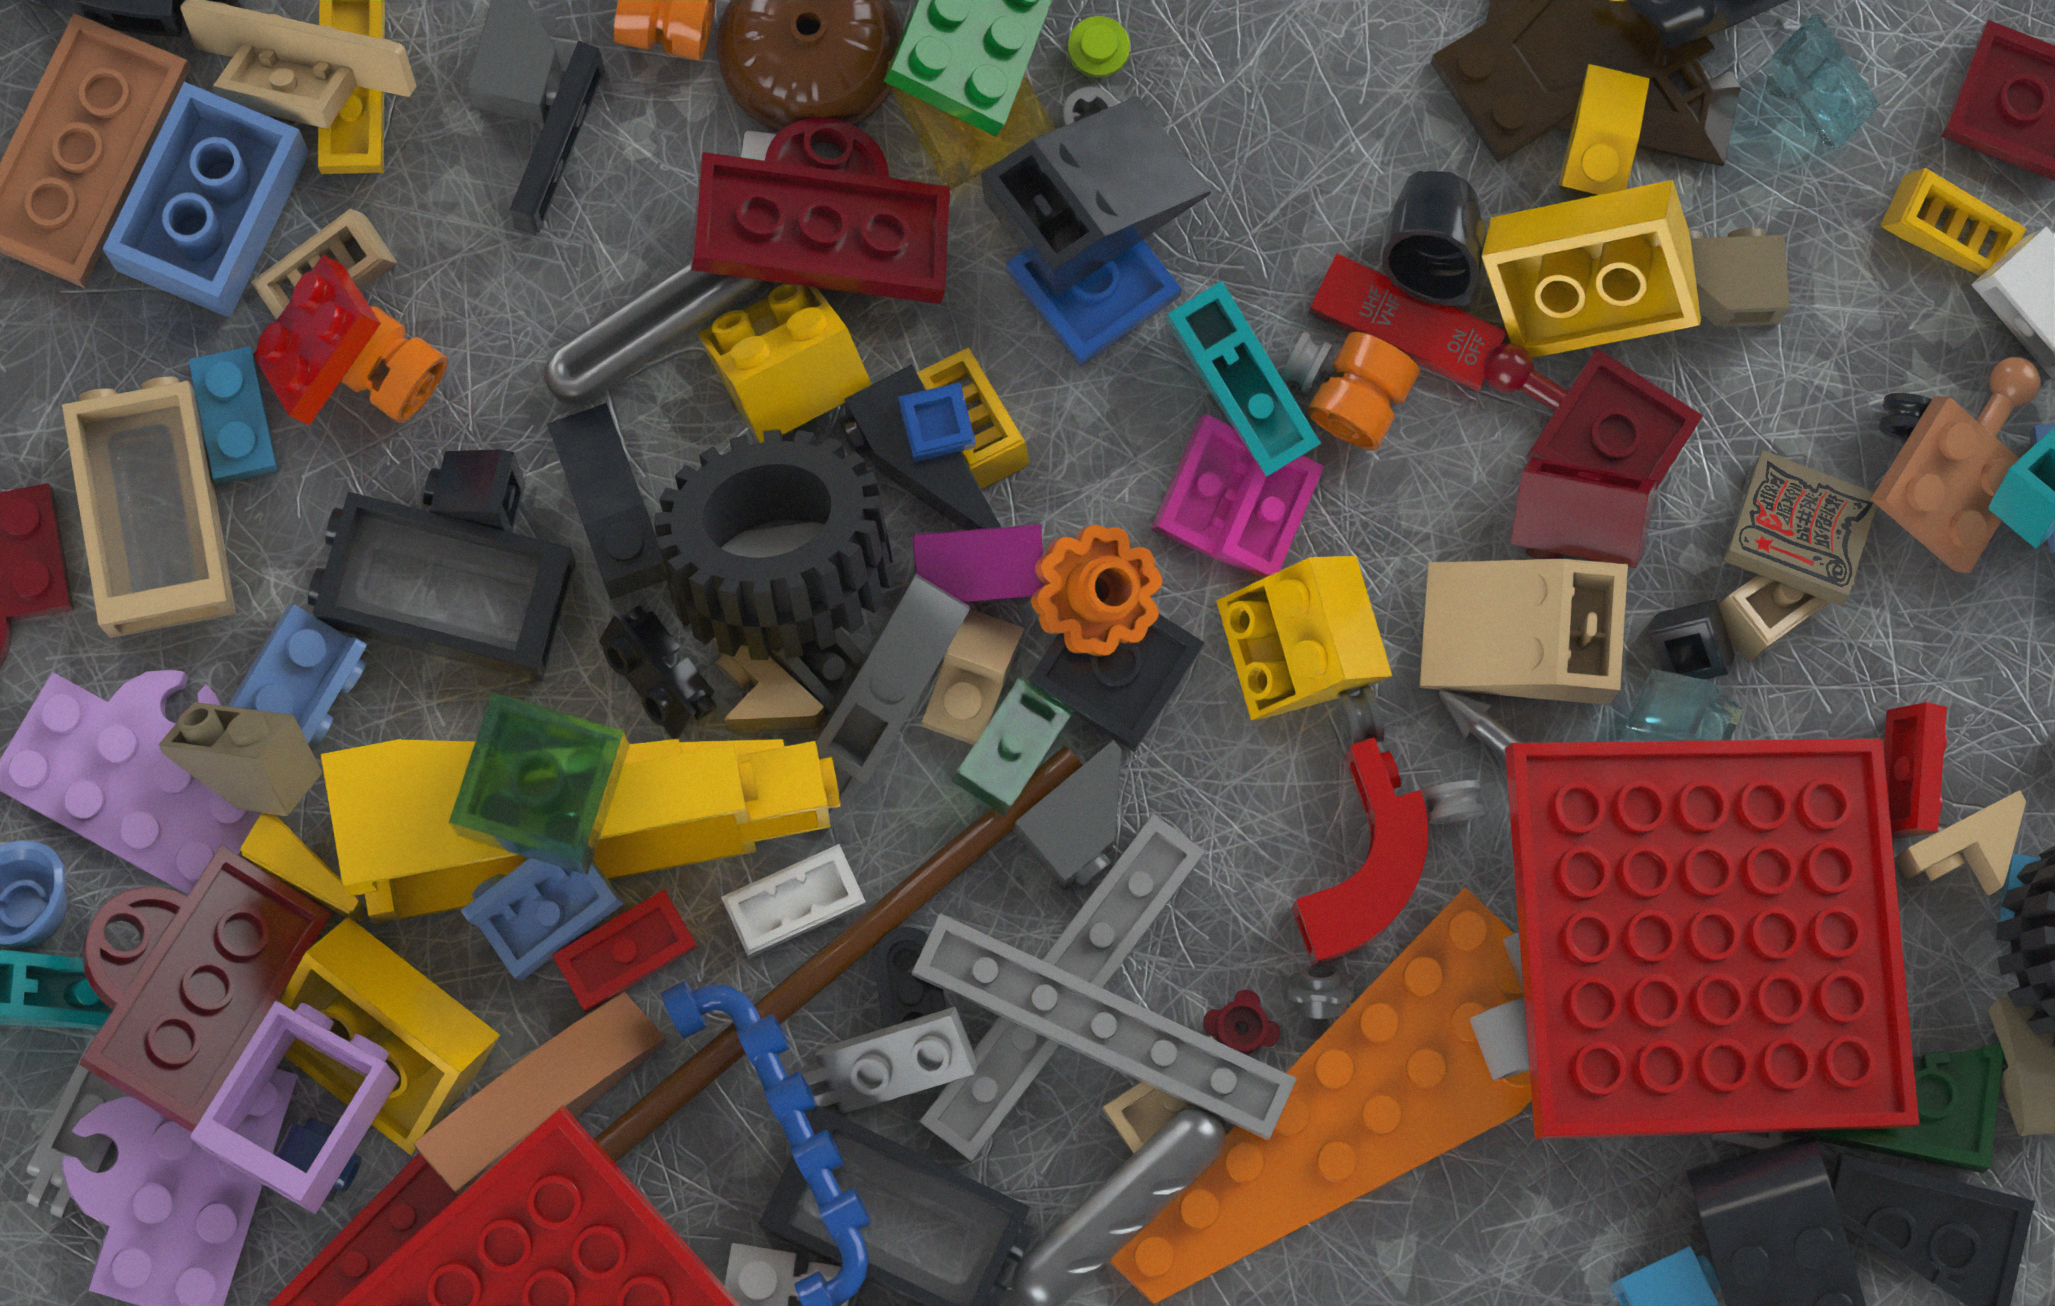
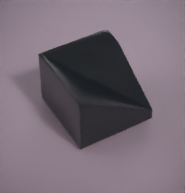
[1648,599,1735,688]

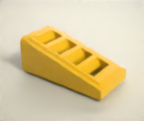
[1881,168,2027,276]
[917,347,1029,489]
[240,813,366,922]

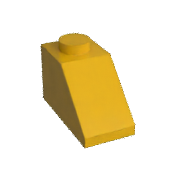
[1557,64,1650,195]

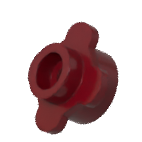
[1203,990,1280,1056]

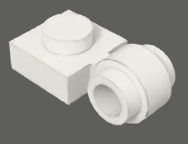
[724,1243,849,1306]

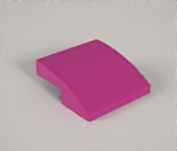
[1150,414,1324,578]

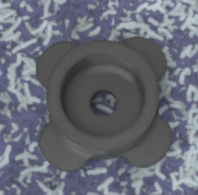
[1287,965,1354,1019]

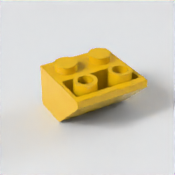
[697,283,872,443]
[1216,556,1392,720]

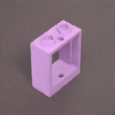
[190,1000,400,1214]

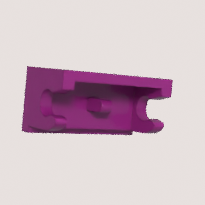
[912,523,1044,602]

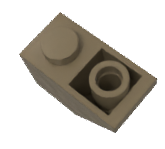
[1689,228,1790,327]
[158,702,322,817]

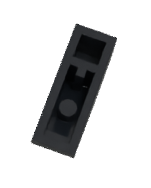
[840,364,1001,530]
[547,403,667,600]

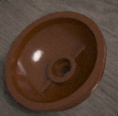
[717,0,902,132]

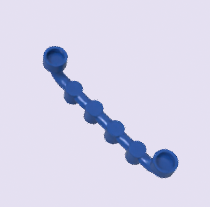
[661,980,872,1306]

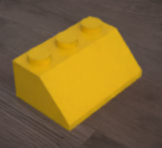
[1481,180,1701,358]
[279,917,500,1156]

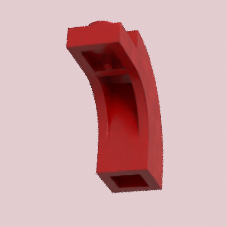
[1291,737,1428,966]

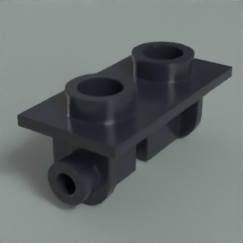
[598,605,717,739]

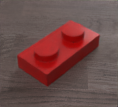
[1884,702,1947,839]
[552,890,698,1013]

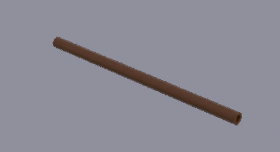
[594,746,1083,1163]

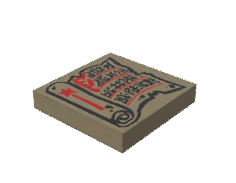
[1723,450,1877,607]

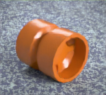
[614,0,716,61]
[341,306,448,423]
[1307,332,1420,450]

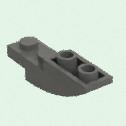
[812,573,970,830]

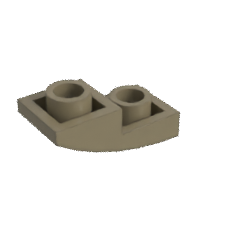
[1988,997,2055,1136]

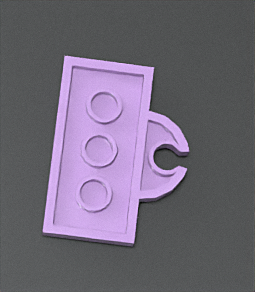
[0,669,261,895]
[62,1068,298,1306]

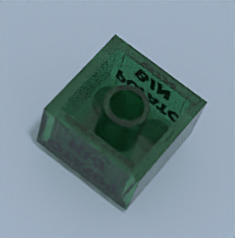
[449,692,629,875]

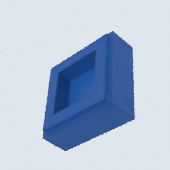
[898,382,976,463]

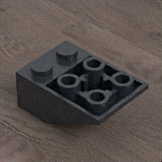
[981,96,1211,297]

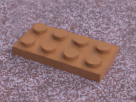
[0,13,191,288]

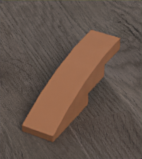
[413,992,667,1196]

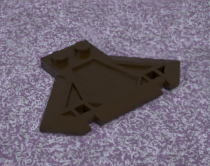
[1430,0,1741,166]

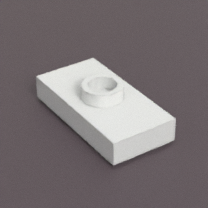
[721,844,866,958]

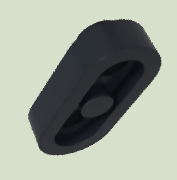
[874,927,946,1029]

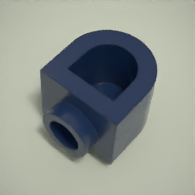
[275,1117,362,1203]

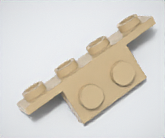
[181,0,416,129]

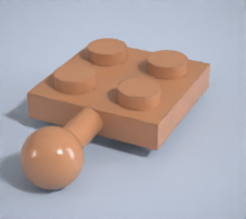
[1870,357,2041,573]

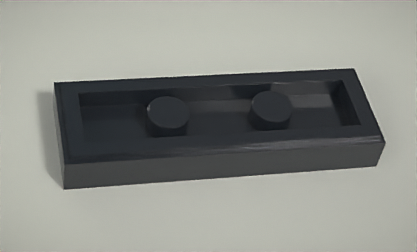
[509,41,605,236]

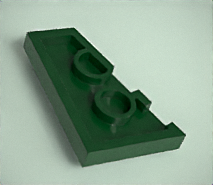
[1792,1044,2004,1173]

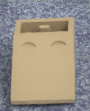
[1419,559,1628,705]

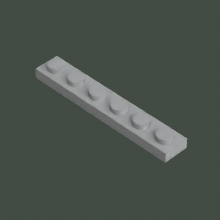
[919,813,1205,1163]
[912,913,1297,1140]

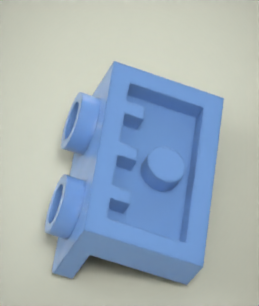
[227,604,367,749]

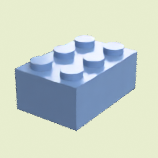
[103,82,310,318]

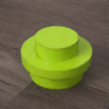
[1068,16,1130,78]

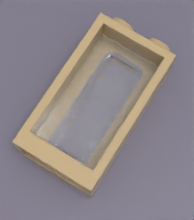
[62,377,236,638]

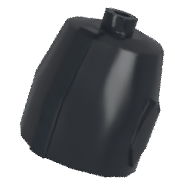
[1382,171,1486,306]

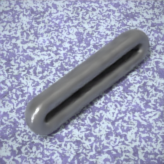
[544,259,763,404]
[1013,1107,1225,1306]

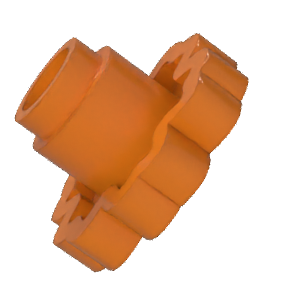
[1031,524,1162,656]

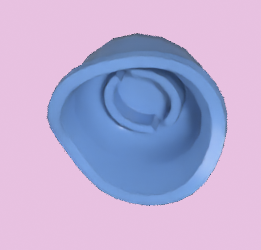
[0,841,68,948]

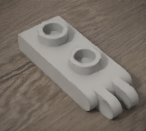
[797,1007,978,1114]
[27,1035,132,1219]

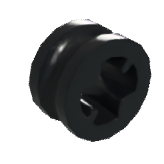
[1879,393,1932,440]

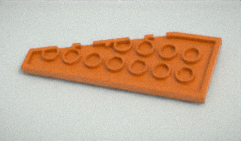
[1109,887,1532,1305]

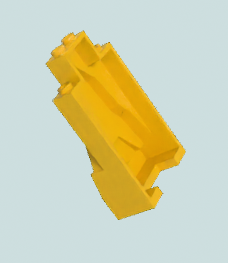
[321,739,841,925]

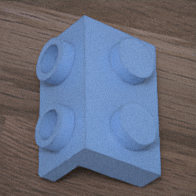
[461,843,624,981]

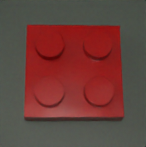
[253,255,381,425]

